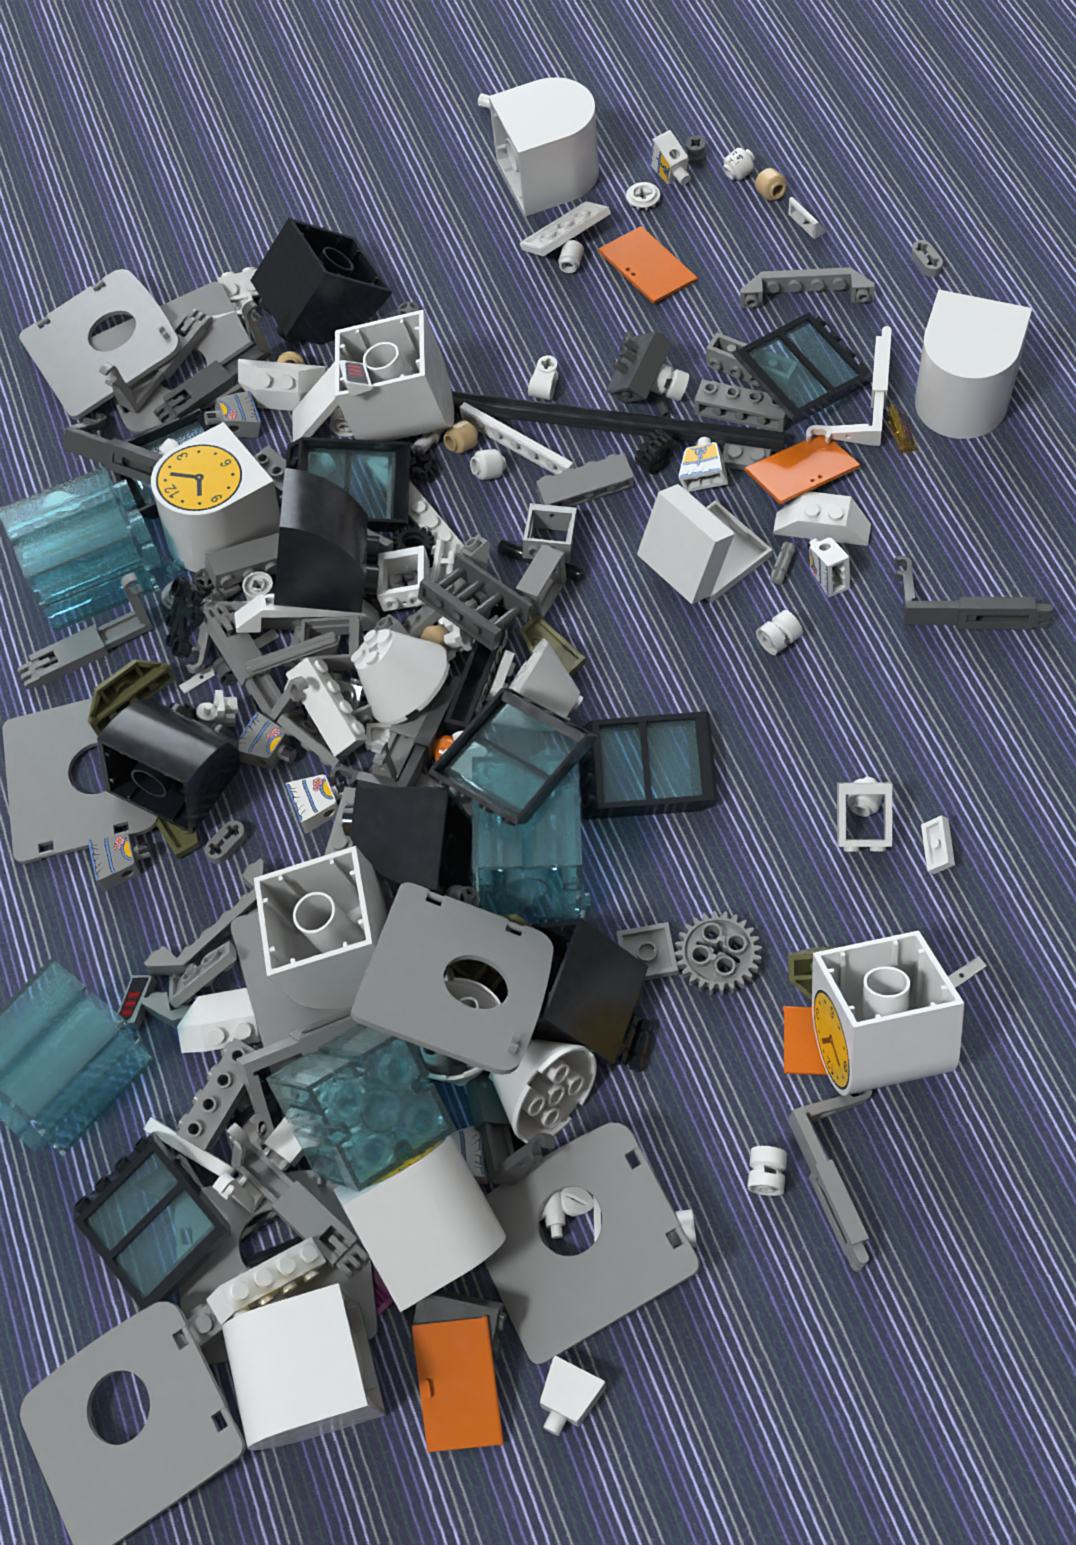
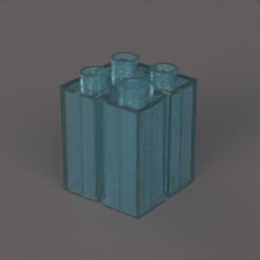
[0,466,164,632]
[472,750,582,920]
[0,957,155,1156]
[266,1024,457,1192]

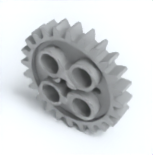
[675,911,762,995]

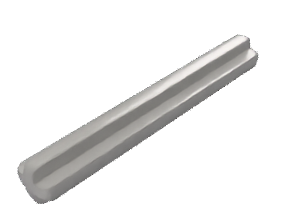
[245,631,339,675]

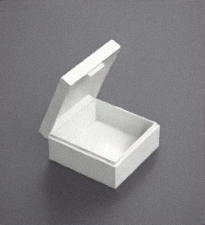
[637,484,772,604]

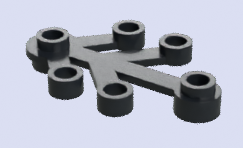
[165,577,204,658]

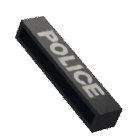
[444,603,515,736]

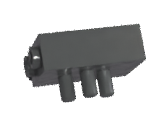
[606,331,672,403]
[408,1289,506,1361]

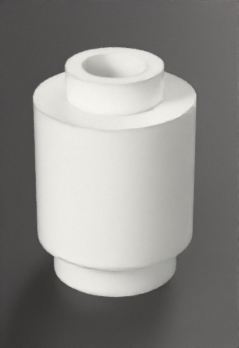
[558,240,584,273]

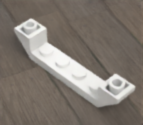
[234,594,380,633]

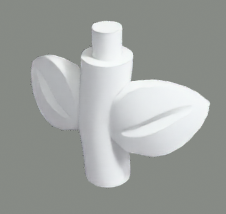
[539,1187,594,1239]

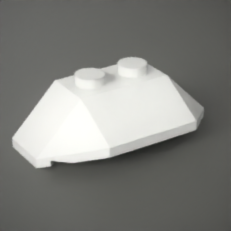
[238,359,326,411]
[773,491,871,546]
[177,988,261,1053]

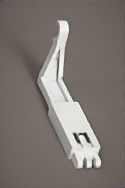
[806,326,891,446]
[213,1067,355,1213]

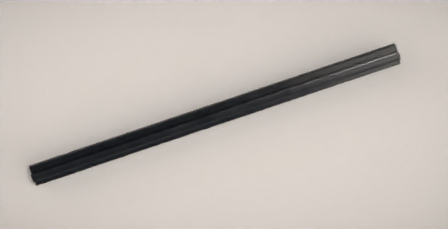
[452,391,786,453]

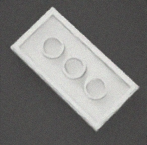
[520,201,611,256]
[292,362,339,442]

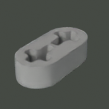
[911,240,943,277]
[204,821,247,864]

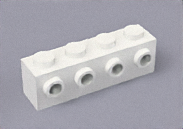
[286,657,368,757]
[206,1237,326,1325]

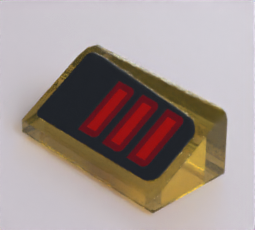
[887,403,917,454]

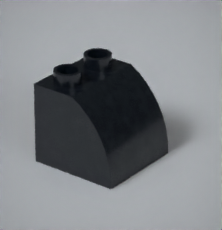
[250,218,392,345]
[274,468,380,613]
[97,698,240,834]
[342,787,475,906]
[493,919,648,1065]

